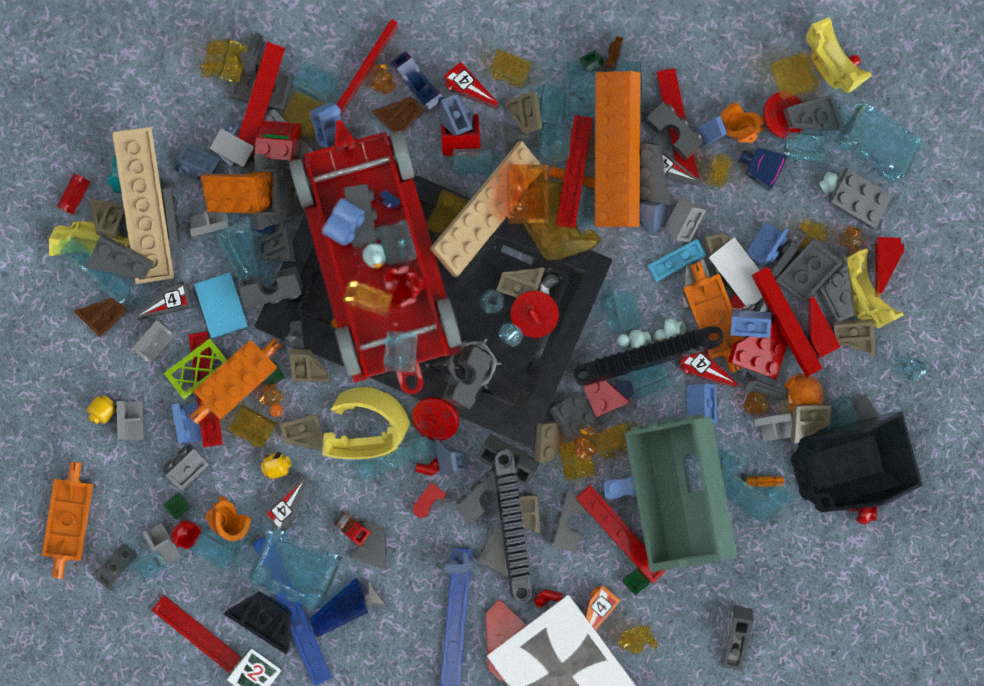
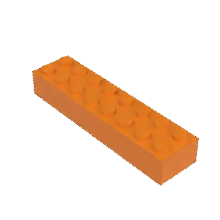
[595,71,640,227]

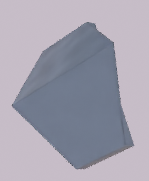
[440,94,473,136]
[640,200,670,234]
[434,437,468,475]

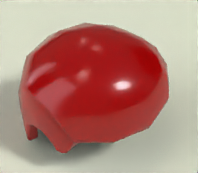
[171,520,202,549]

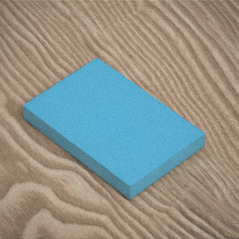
[194,272,248,339]

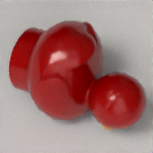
[849,507,878,525]

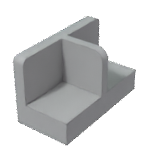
[207,129,254,167]
[665,196,707,242]
[189,210,231,239]
[116,401,144,441]
[754,413,793,441]
[143,523,182,567]

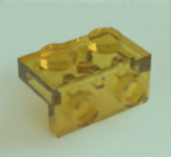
[228,405,277,448]
[559,437,596,481]

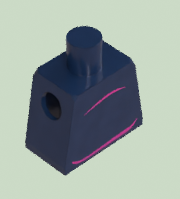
[739,147,788,192]

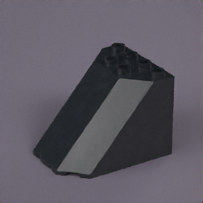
[791,411,923,513]

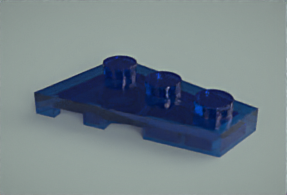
[310,578,369,637]

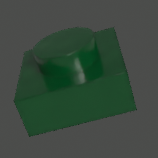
[579,50,605,73]
[265,361,286,388]
[164,492,191,520]
[622,567,650,595]

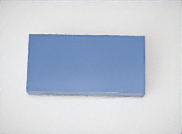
[693,116,727,148]

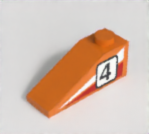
[585,585,621,630]

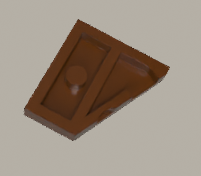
[603,36,623,72]
[372,96,425,133]
[74,297,128,338]

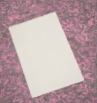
[709,237,763,308]

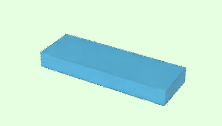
[647,239,706,282]

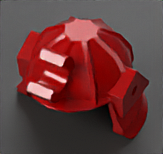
[383,264,429,310]

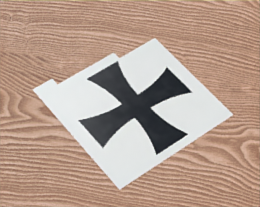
[487,595,635,686]

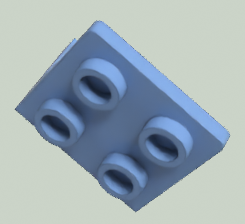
[746,222,789,267]
[172,403,202,445]

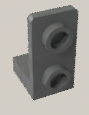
[95,544,138,591]

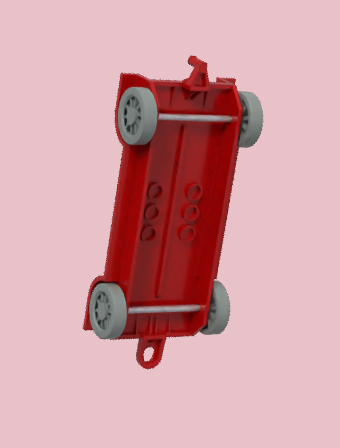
[289,120,462,394]

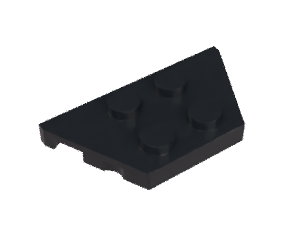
[224,591,292,654]

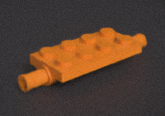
[683,261,744,373]
[189,338,282,425]
[42,461,94,579]

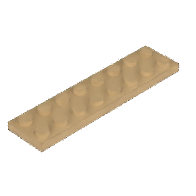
[112,126,174,284]
[430,141,545,277]

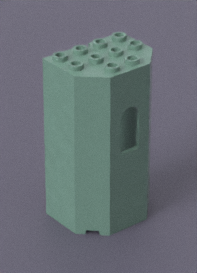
[625,414,738,572]

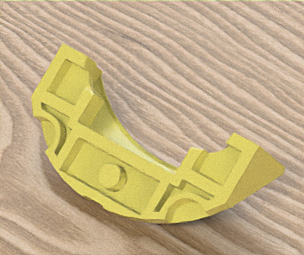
[806,17,872,93]
[49,221,130,256]
[847,248,904,328]
[331,387,411,441]
[322,426,404,459]

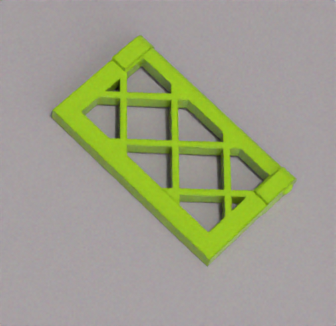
[164,339,227,400]

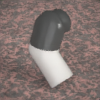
[540,274,559,295]

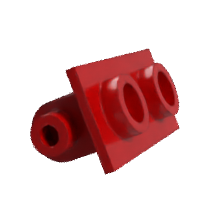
[57,174,91,215]

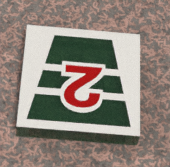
[226,647,281,686]

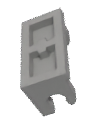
[132,320,176,364]

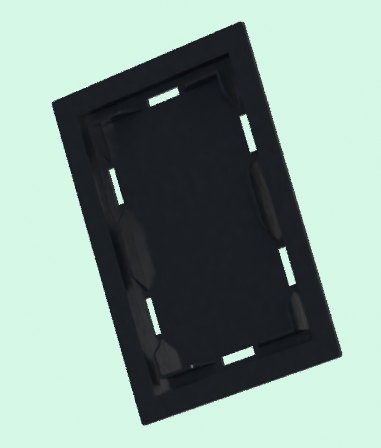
[255,174,612,447]

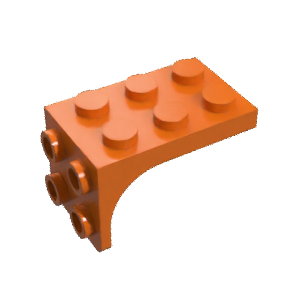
[201,172,272,213]

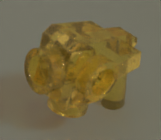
[618,625,660,654]

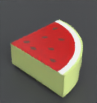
[729,293,747,310]

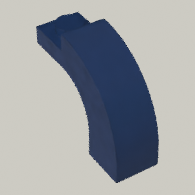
[390,51,445,110]

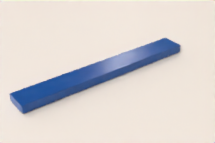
[253,535,332,686]
[440,547,472,686]

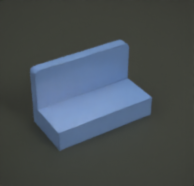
[731,310,771,338]
[687,384,717,423]

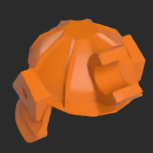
[720,102,765,143]
[784,374,825,412]
[205,496,251,541]

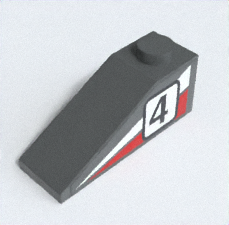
[662,150,704,187]
[134,281,194,320]
[262,476,310,532]
[722,605,753,670]

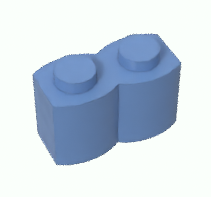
[310,102,341,148]
[322,198,365,245]
[602,476,636,499]

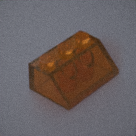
[507,164,549,224]

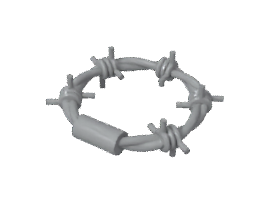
[443,339,501,389]

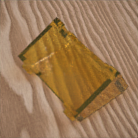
[515,180,601,261]

